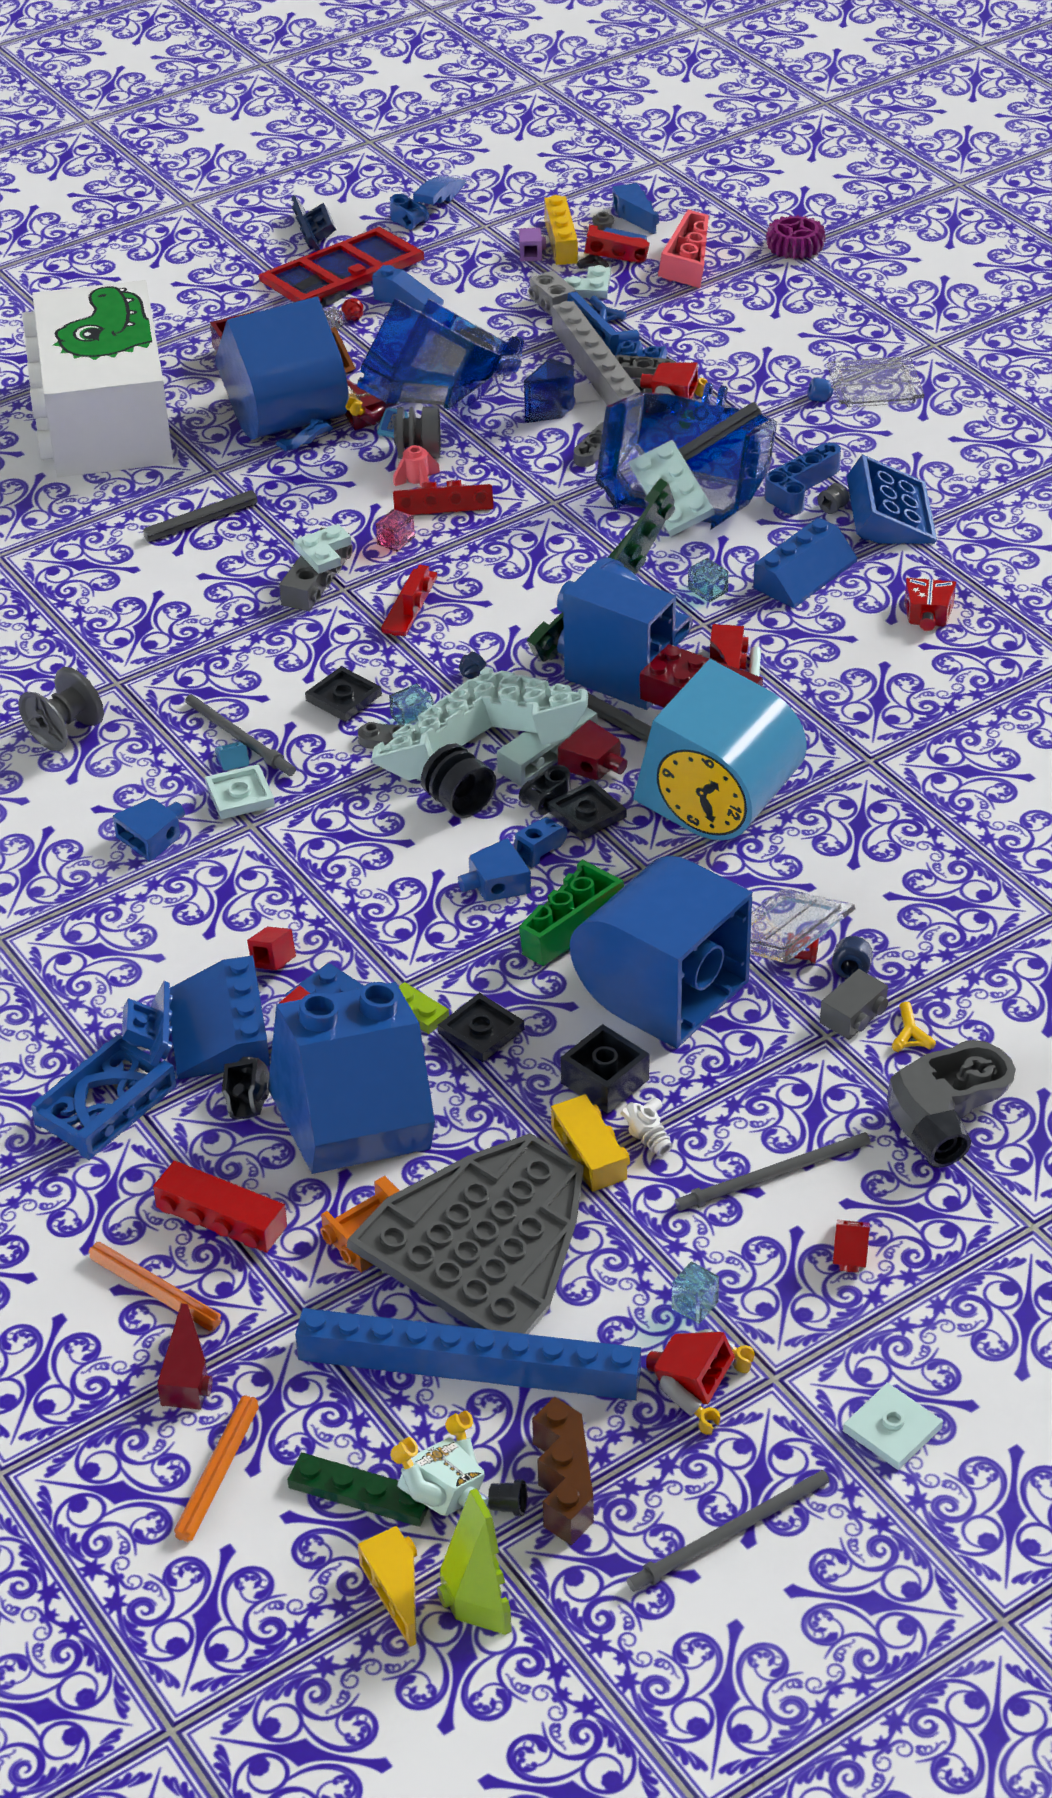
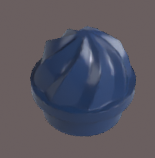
[459,651,487,679]

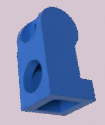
[514,817,567,868]

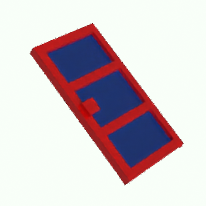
[258,227,424,302]

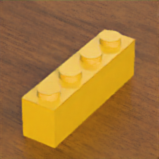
[544,195,578,265]

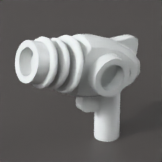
[620,1098,673,1157]

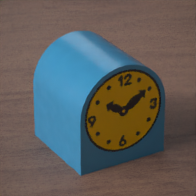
[633,659,807,840]

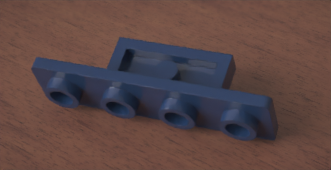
[291,195,336,251]

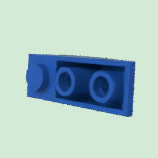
[612,183,659,234]

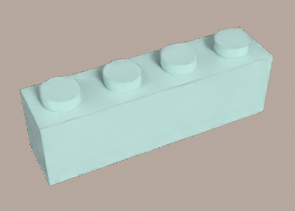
[497,707,598,787]

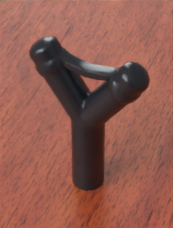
[577,254,609,269]

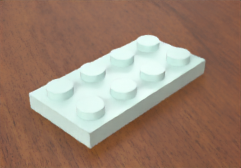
[628,440,715,537]

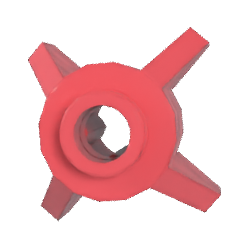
[393,445,440,487]

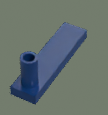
[567,292,640,356]

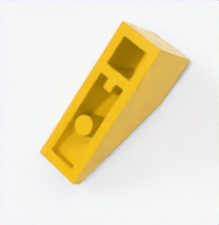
[358,1526,417,1647]

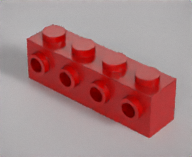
[153,1160,288,1253]

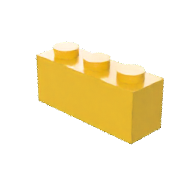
[551,1094,630,1192]

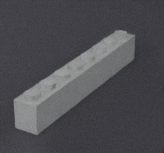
[552,301,643,424]

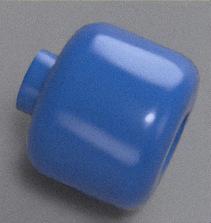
[808,377,833,402]

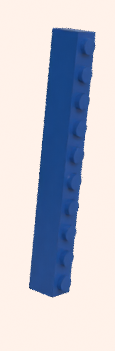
[295,1308,641,1401]

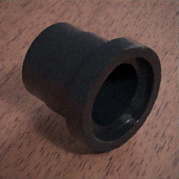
[488,1479,528,1516]

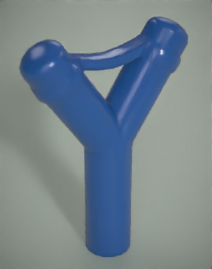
[589,296,627,322]

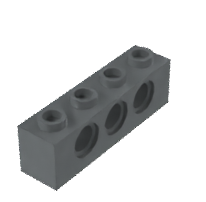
[279,527,353,611]

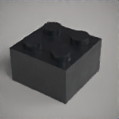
[561,1024,650,1114]

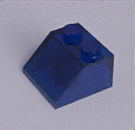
[524,358,576,423]

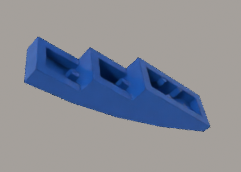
[413,176,466,205]

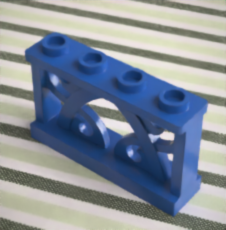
[31,1034,177,1160]

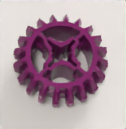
[766,215,826,260]

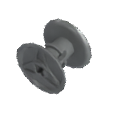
[18,667,104,751]

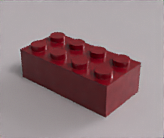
[639,644,763,708]

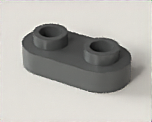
[358,722,403,749]

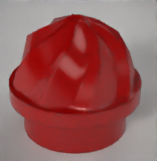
[341,298,364,321]

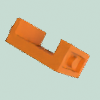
[320,1176,400,1273]

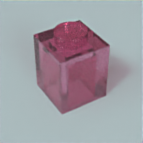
[376,509,415,552]

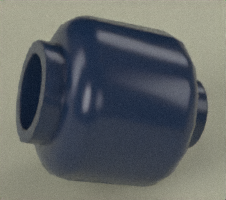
[832,936,873,979]

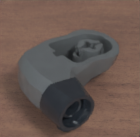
[886,1040,1016,1168]

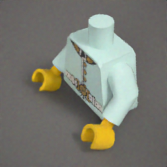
[390,1410,488,1516]

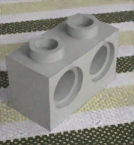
[528,270,576,316]

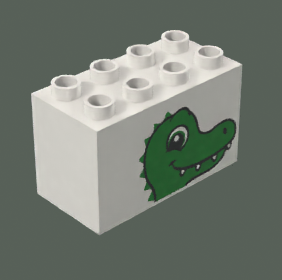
[22,280,173,478]

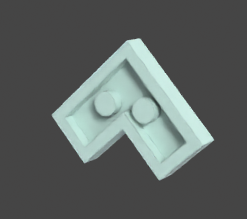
[564,265,611,299]
[294,524,352,574]

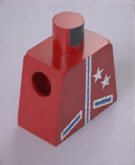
[904,578,956,631]

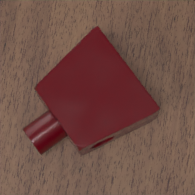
[558,720,628,780]

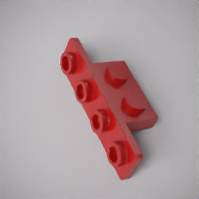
[393,480,494,516]
[381,564,437,636]

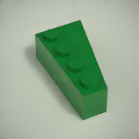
[519,859,624,966]

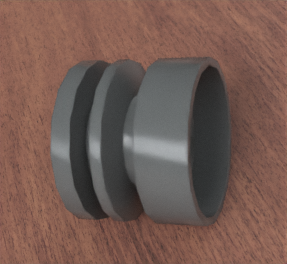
[394,406,441,459]

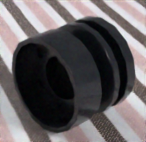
[421,743,496,818]

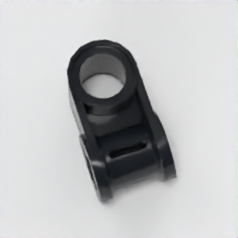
[519,765,571,815]

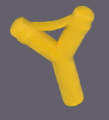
[891,1002,936,1052]

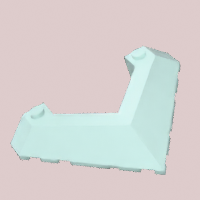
[371,667,588,781]

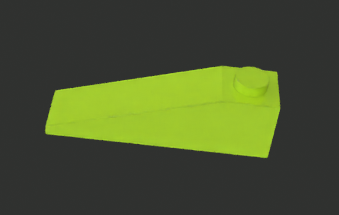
[437,1488,512,1635]

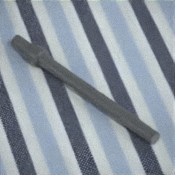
[185,694,296,776]

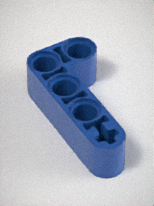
[764,442,841,515]

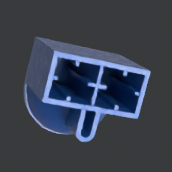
[557,557,693,710]

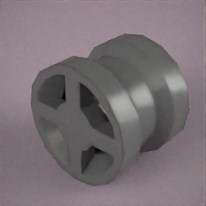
[817,483,849,514]

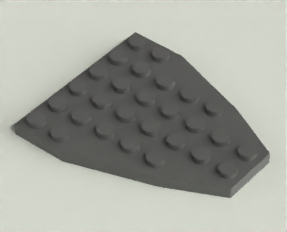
[346,1133,584,1334]

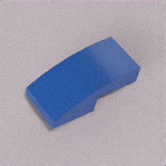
[615,340,667,358]

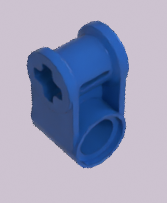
[390,194,429,230]

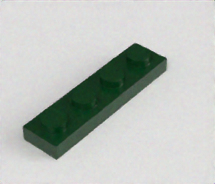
[287,1452,429,1527]

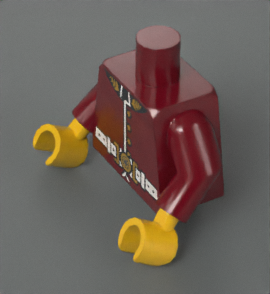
[345,379,399,431]

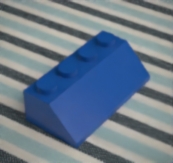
[753,517,857,608]

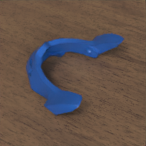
[276,419,333,451]

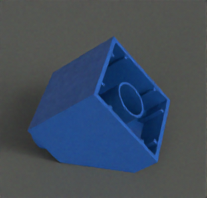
[268,982,435,1174]

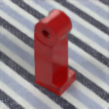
[584,224,650,262]

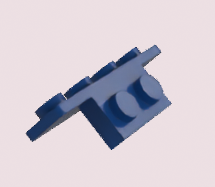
[122,981,173,1067]

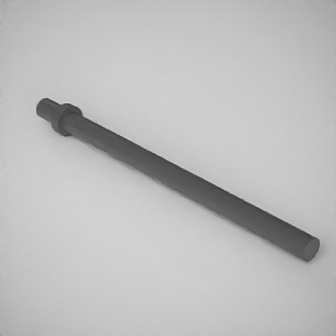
[675,1132,870,1211]
[627,1470,830,1592]

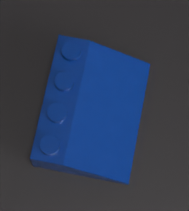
[846,454,937,544]
[169,955,270,1079]

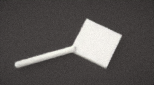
[526,374,599,405]

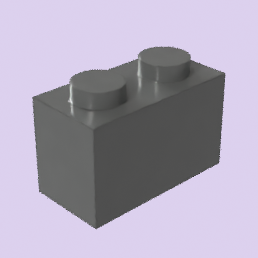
[820,969,888,1040]

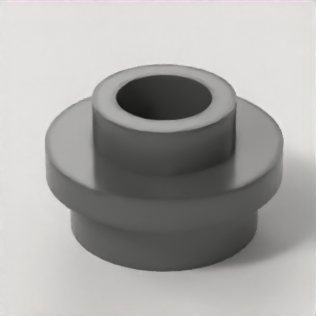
[592,212,614,231]

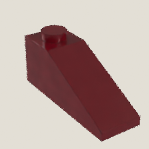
[157,1303,213,1410]

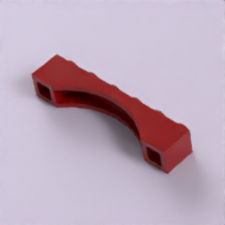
[710,624,749,671]

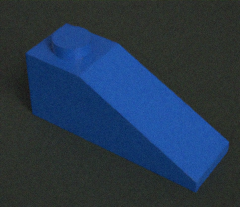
[372,265,444,314]

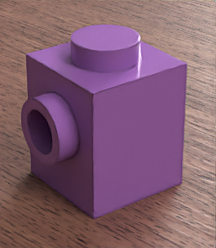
[519,228,546,262]

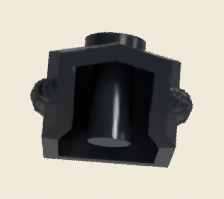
[222,1057,270,1119]

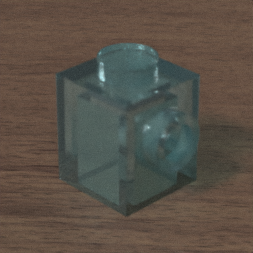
[688,558,729,603]
[389,683,434,726]
[672,1261,719,1324]

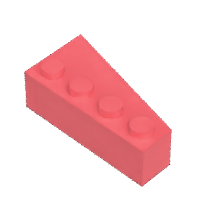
[658,209,709,288]

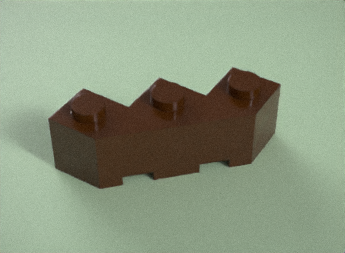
[532,1396,594,1546]

